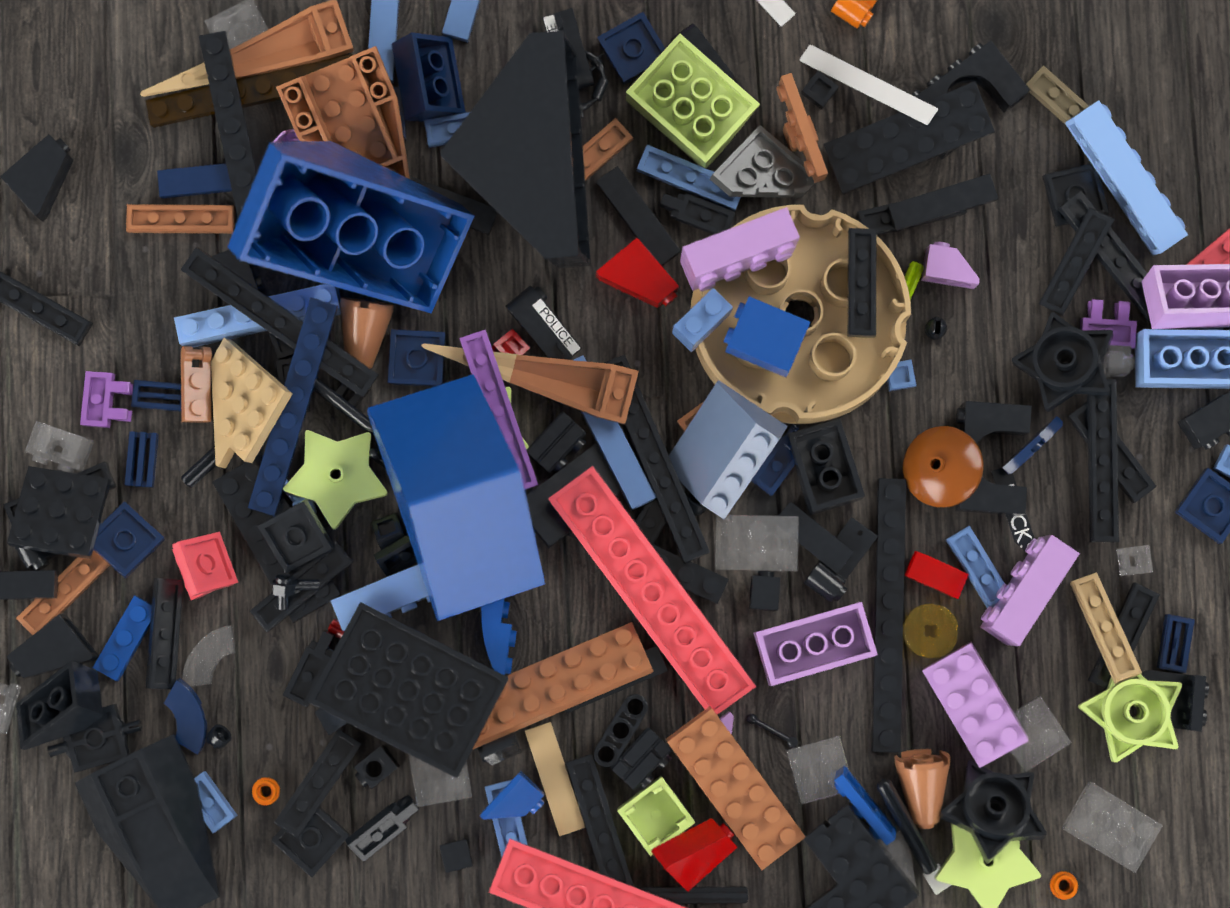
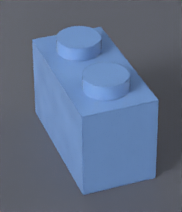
[672,288,733,352]

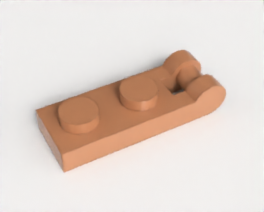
[181,346,212,423]

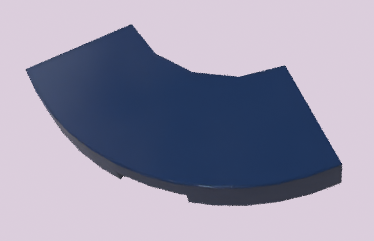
[1002,416,1063,474]
[164,678,207,755]

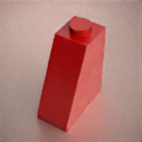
[596,238,679,308]
[651,818,738,892]

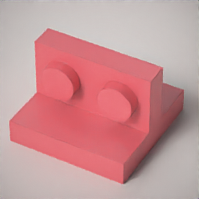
[172,532,238,600]

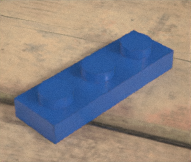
[93,596,152,681]
[834,765,897,846]

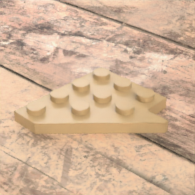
[211,338,293,469]

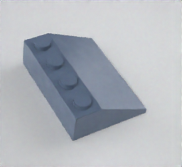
[669,380,787,519]

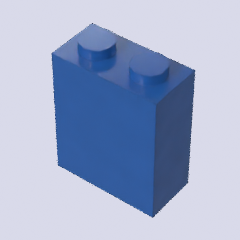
[723,296,810,378]

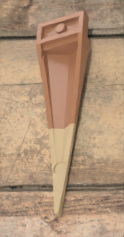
[140,0,354,97]
[422,344,639,425]

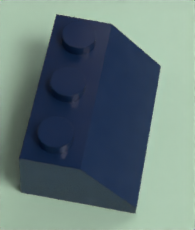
[392,32,466,122]

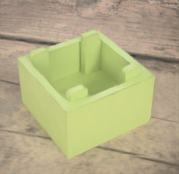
[617,775,695,856]

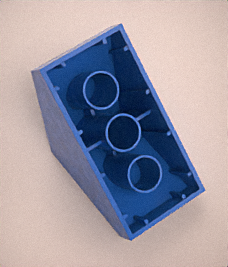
[228,141,474,313]
[367,374,545,621]

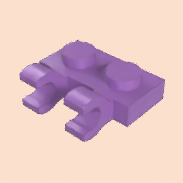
[1080,299,1137,349]
[80,371,133,428]

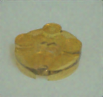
[903,604,958,658]

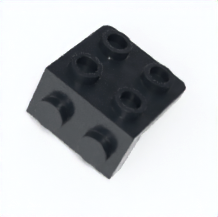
[1142,670,1209,732]

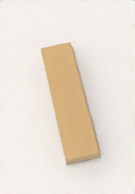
[1070,572,1142,684]
[525,722,586,836]

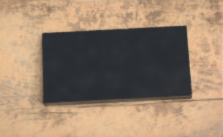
[526,443,622,548]

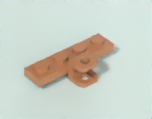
[777,73,828,183]

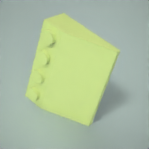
[626,34,760,168]

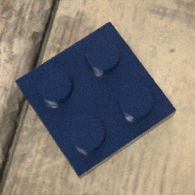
[597,12,665,85]
[388,329,446,387]
[1175,468,1230,544]
[93,501,165,579]

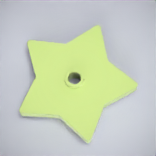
[283,430,388,530]
[1078,675,1182,763]
[935,823,1041,908]

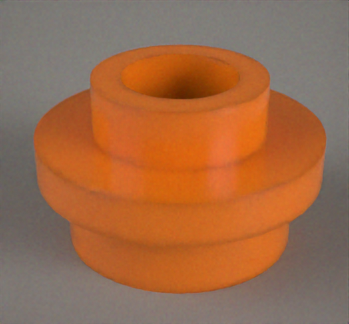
[252,777,280,805]
[1050,871,1078,900]

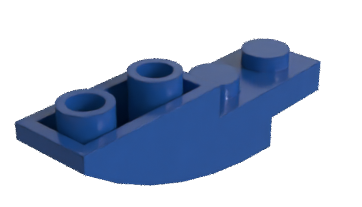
[481,598,517,675]

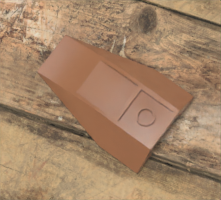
[276,46,410,179]

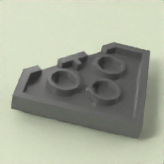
[710,125,815,198]

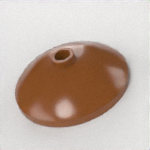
[903,426,984,508]

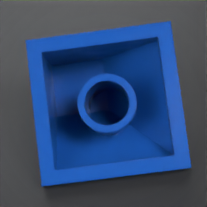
[480,771,545,819]

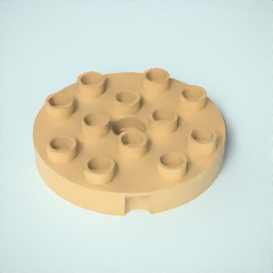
[690,205,911,424]

